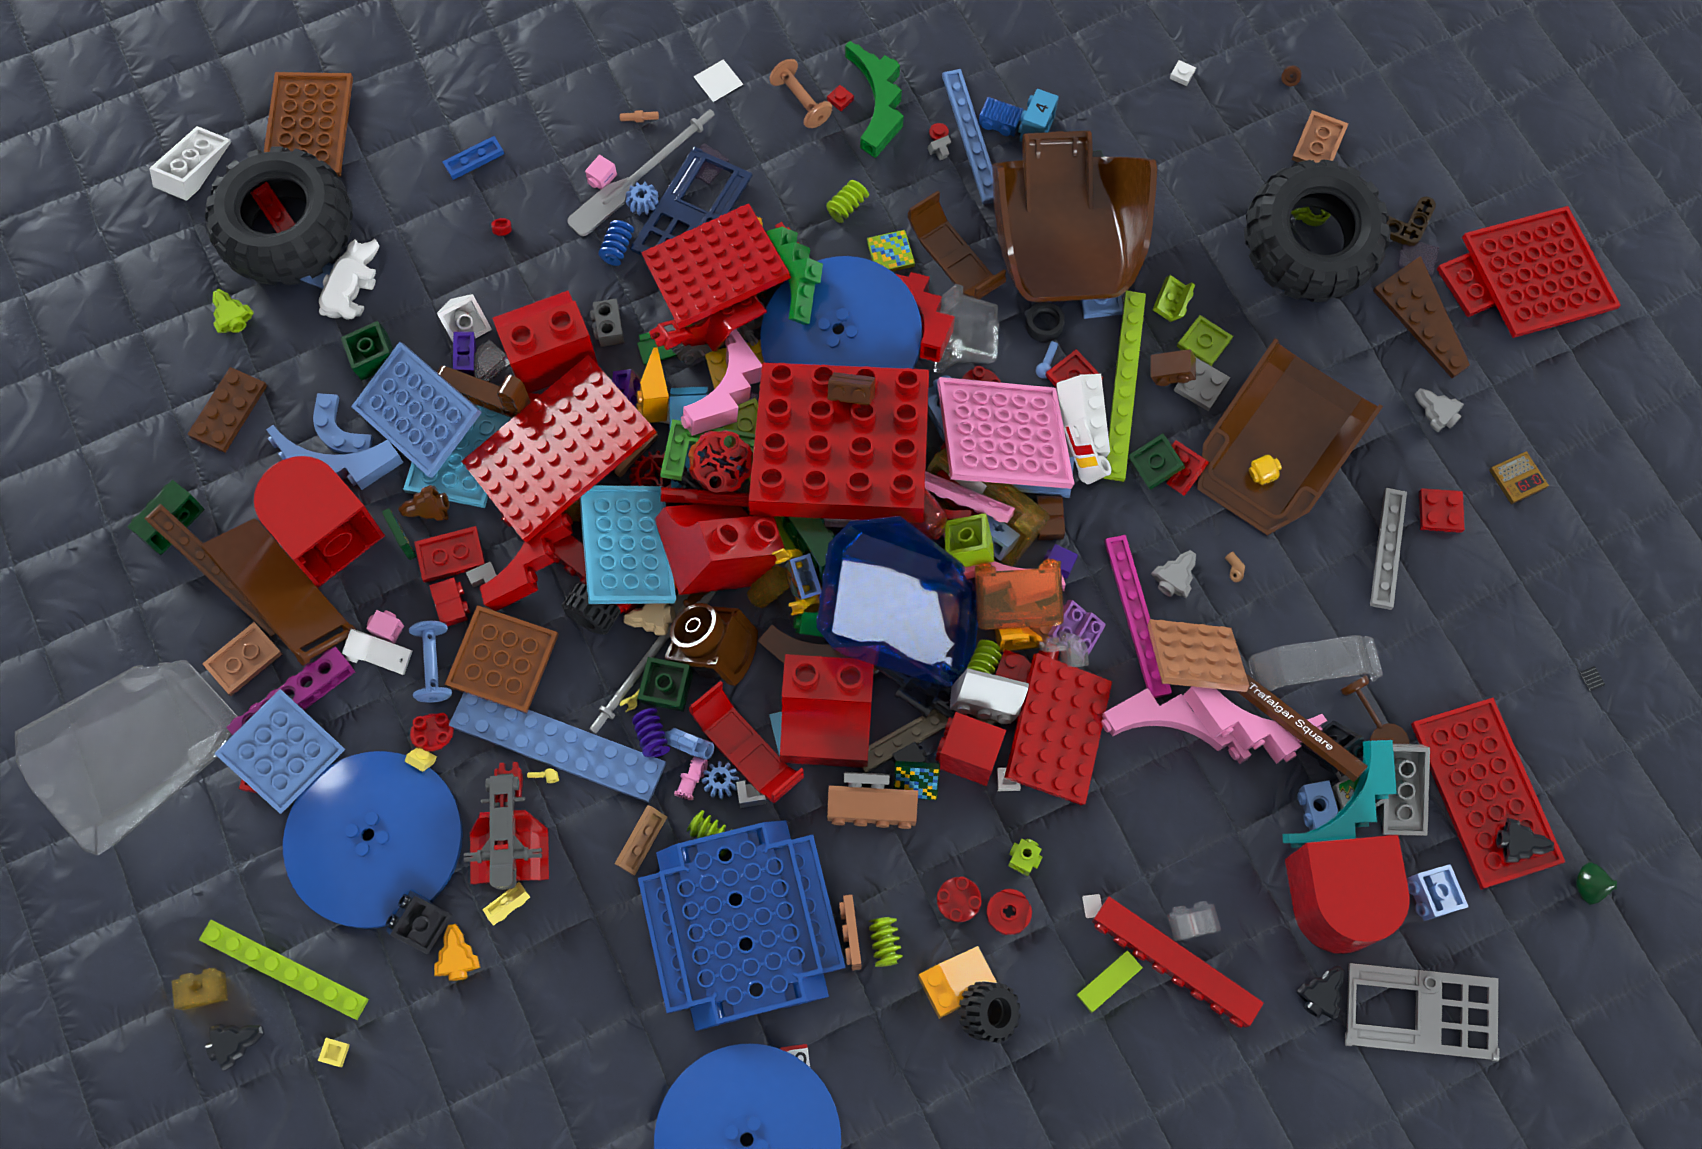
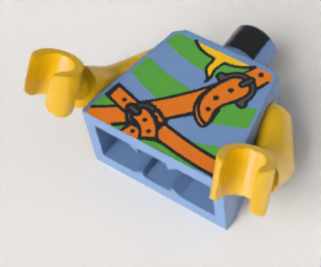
[772,548,822,615]

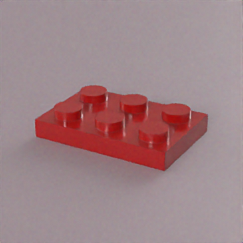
[1437,253,1496,317]
[414,526,486,583]

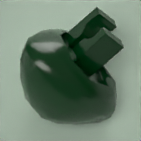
[1576,862,1617,905]

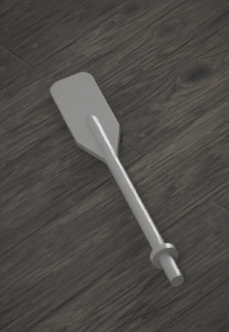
[568,109,715,236]
[589,591,717,734]

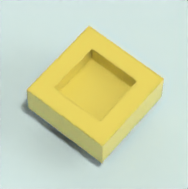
[405,748,437,772]
[318,1038,350,1067]

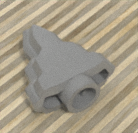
[1415,388,1464,432]
[1151,550,1196,598]

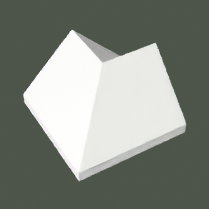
[437,294,492,342]

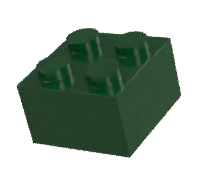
[341,321,393,381]
[637,657,694,712]

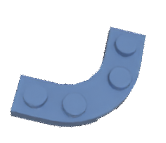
[313,393,373,454]

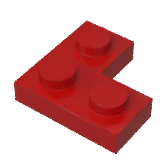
[1166,440,1209,496]

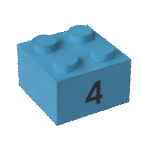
[1018,89,1059,142]

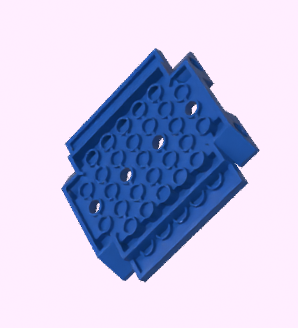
[638,820,846,1031]

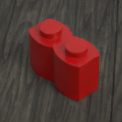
[429,577,470,627]

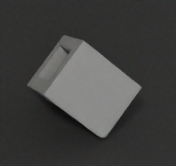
[736,781,766,808]

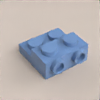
[1407,864,1468,921]

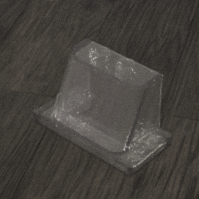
[934,284,999,374]

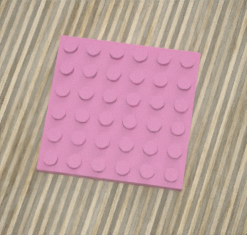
[937,377,1074,489]

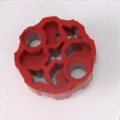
[688,430,753,493]

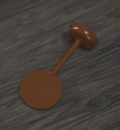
[1340,675,1409,744]

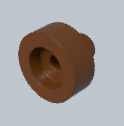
[1281,65,1302,87]

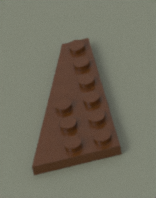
[1373,256,1470,379]

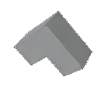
[466,562,497,588]

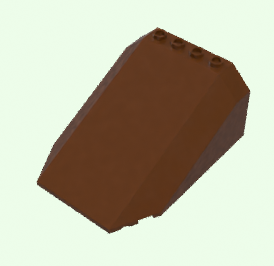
[1197,338,1383,535]

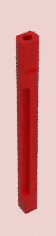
[660,487,749,507]

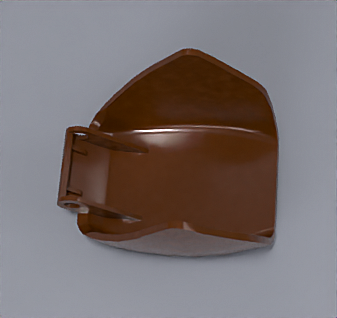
[992,131,1157,302]

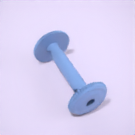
[409,621,452,702]

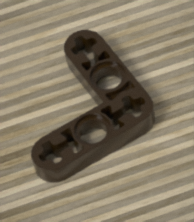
[1387,196,1436,247]

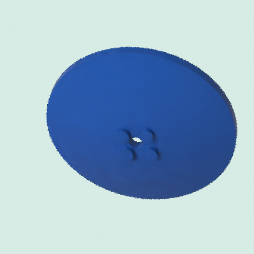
[761,256,923,369]
[283,751,463,929]
[654,1044,841,1149]

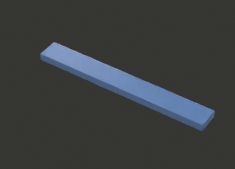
[942,69,994,205]

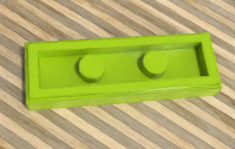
[1076,950,1142,1013]

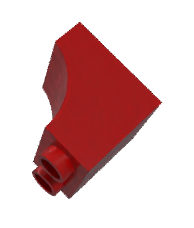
[492,291,598,393]
[655,504,785,595]
[780,654,874,768]

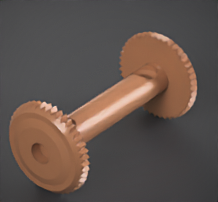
[770,59,832,128]

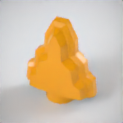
[434,924,480,981]

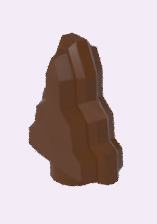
[398,485,450,521]

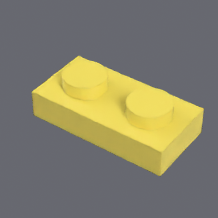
[482,882,530,926]

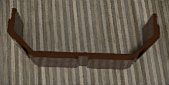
[908,190,1006,301]

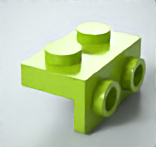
[1152,275,1195,322]

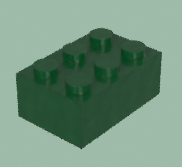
[127,480,205,555]

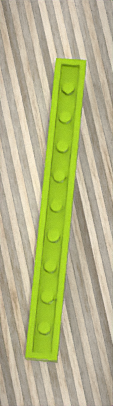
[1104,291,1146,482]

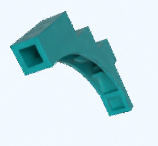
[1282,740,1397,847]

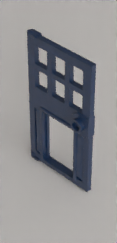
[630,146,753,255]

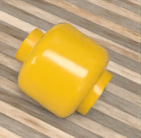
[1249,455,1282,485]

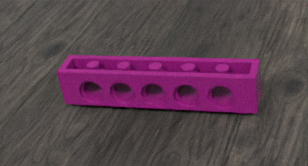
[226,646,355,735]

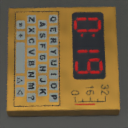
[1489,451,1549,504]

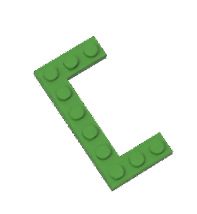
[661,419,755,481]

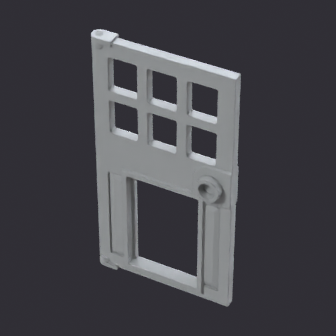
[1345,963,1499,1061]

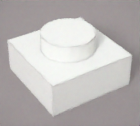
[1170,60,1196,86]
[997,768,1021,791]

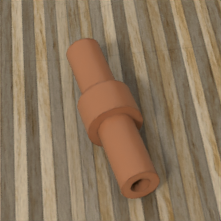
[620,110,659,123]

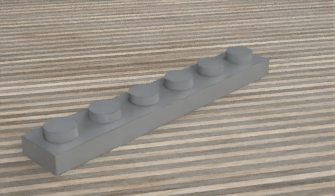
[1370,488,1407,610]

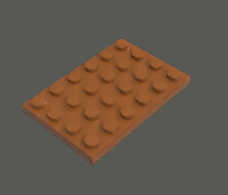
[264,72,353,177]

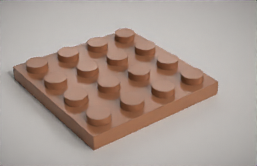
[1147,619,1249,692]

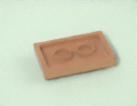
[1291,110,1348,163]
[203,622,282,696]
[839,895,861,970]

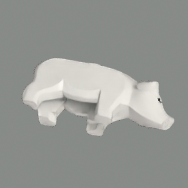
[319,238,380,320]

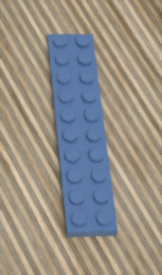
[449,693,666,803]

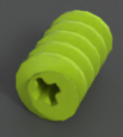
[826,180,869,223]
[968,640,1002,674]
[687,810,732,857]
[868,917,902,967]

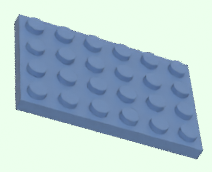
[351,342,482,478]

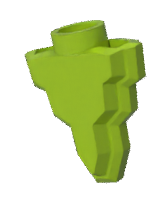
[213,289,254,333]

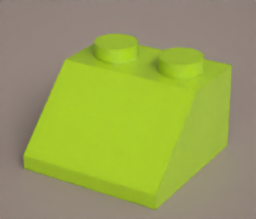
[945,513,994,570]

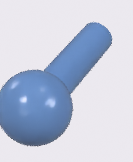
[1036,341,1058,379]

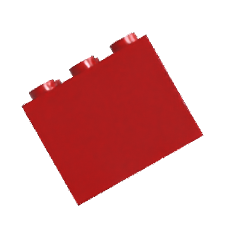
[935,712,1006,786]

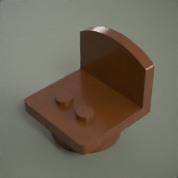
[665,603,758,686]

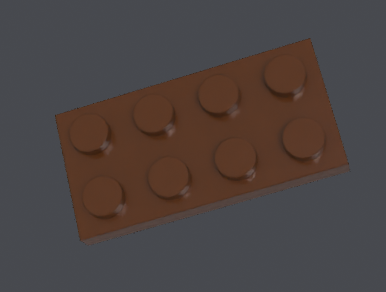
[187,367,267,453]

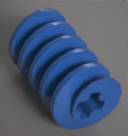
[598,220,634,266]

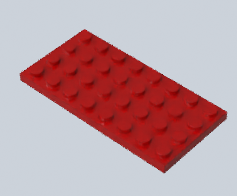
[1411,698,1565,889]

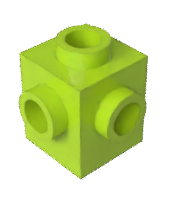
[1008,839,1043,876]

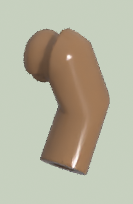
[1225,552,1245,582]

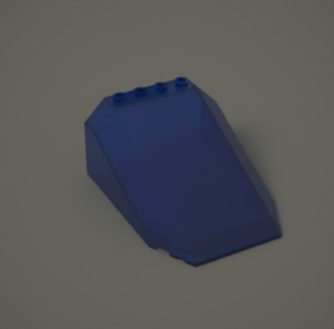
[816,516,980,687]

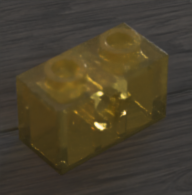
[172,968,228,1010]

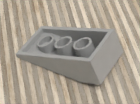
[1380,744,1430,836]

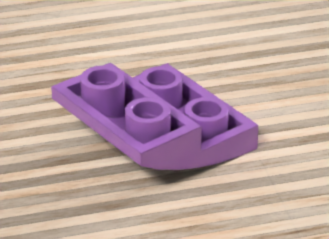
[1048,600,1106,659]

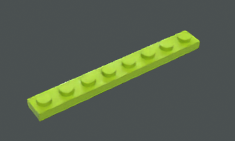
[199,920,369,1020]

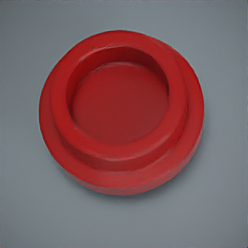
[929,123,949,141]

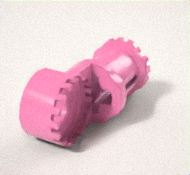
[674,757,708,800]

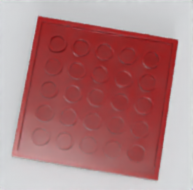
[641,204,791,329]
[1462,206,1621,338]

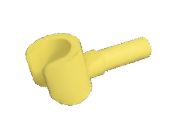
[620,688,640,712]
[527,769,559,783]

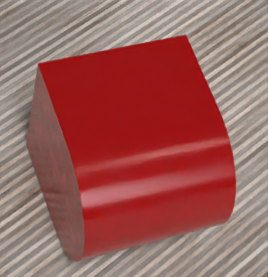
[254,456,385,588]
[1285,835,1410,954]

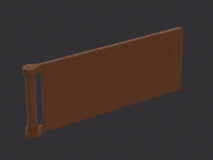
[201,518,356,666]

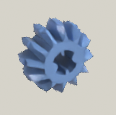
[626,182,659,216]
[702,761,739,799]

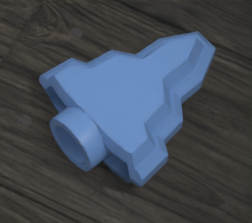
[664,728,714,760]

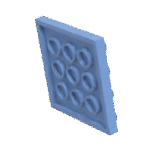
[214,689,345,814]

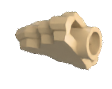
[624,603,676,635]

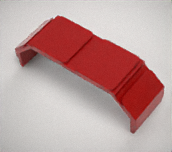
[689,681,804,803]

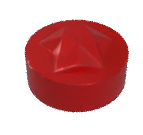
[491,218,512,236]

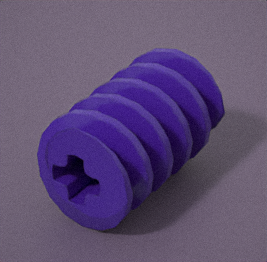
[632,708,670,757]

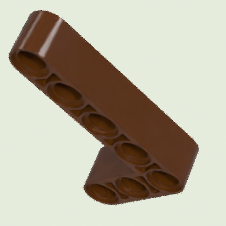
[437,366,531,418]

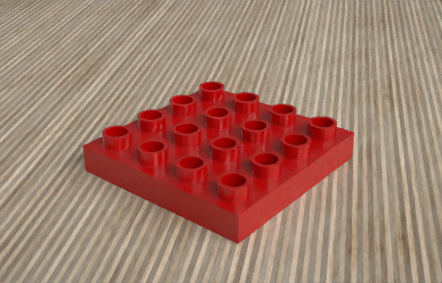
[749,363,929,523]

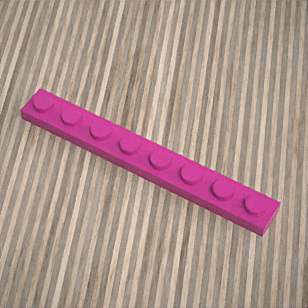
[1104,535,1172,698]

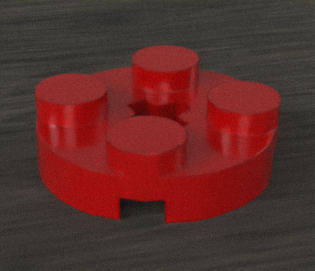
[986,889,1032,935]

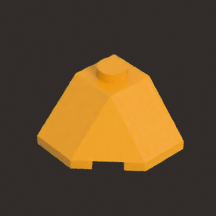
[994,618,1042,652]

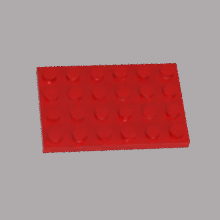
[1004,653,1112,805]

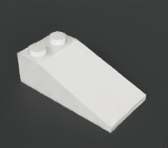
[149,126,231,201]

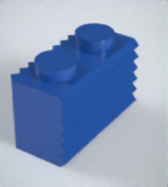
[978,97,1023,136]

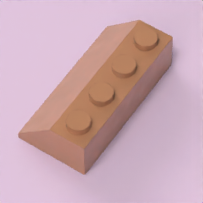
[827,786,918,829]

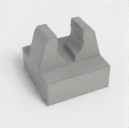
[927,136,951,161]

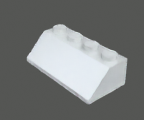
[1056,374,1110,461]

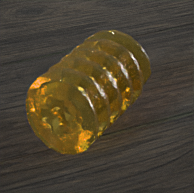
[747,565,790,608]

